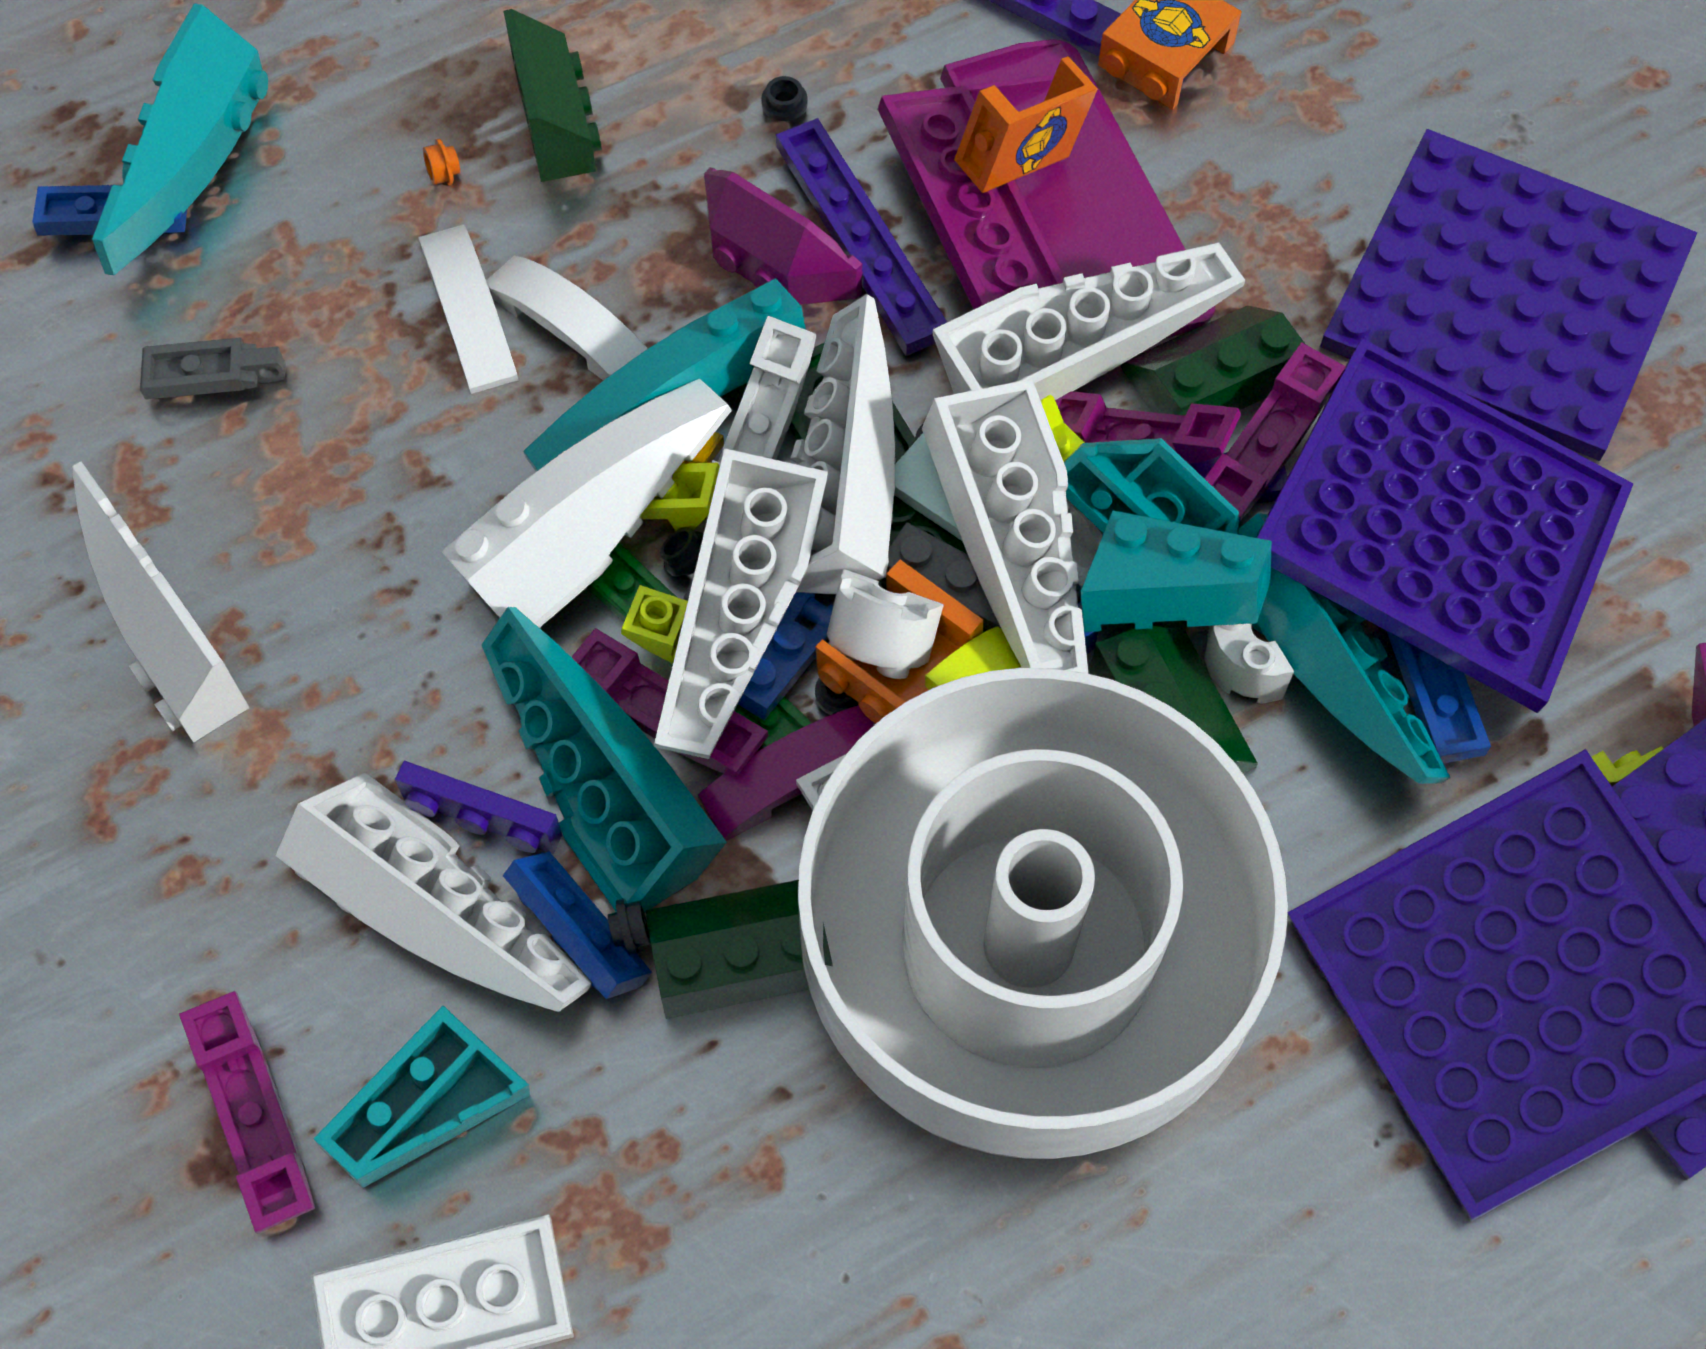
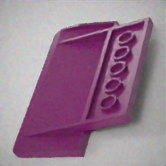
[877,39,1215,340]

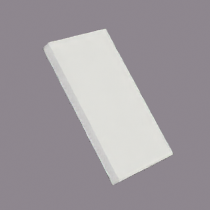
[311,1214,574,1349]

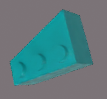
[1081,511,1272,632]
[313,1005,530,1188]

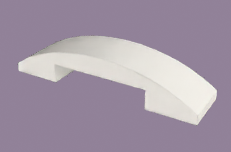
[418,224,519,394]
[486,256,648,380]
[712,316,816,465]

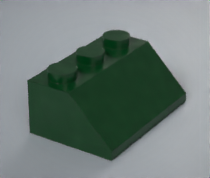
[503,9,602,182]
[1121,306,1305,416]
[1089,626,1258,773]
[646,879,833,1019]

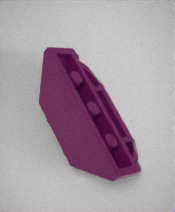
[704,167,862,305]

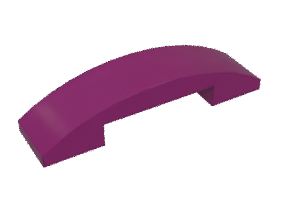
[1204,342,1346,522]
[1055,391,1241,464]
[572,628,769,777]
[698,705,876,841]
[179,991,315,1234]

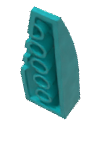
[92,3,268,276]
[523,278,806,472]
[1238,513,1451,784]
[481,607,727,913]

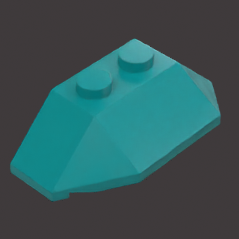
[1064,438,1239,534]

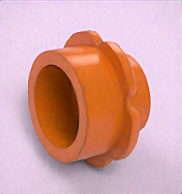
[423,139,460,186]

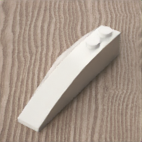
[933,243,1245,400]
[791,294,895,594]
[441,378,732,628]
[922,379,1088,674]
[654,448,828,759]
[72,461,249,743]
[275,773,592,1012]

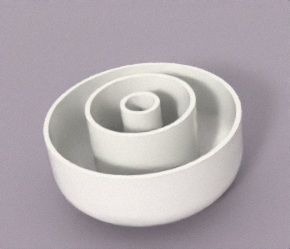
[798,668,1288,1159]

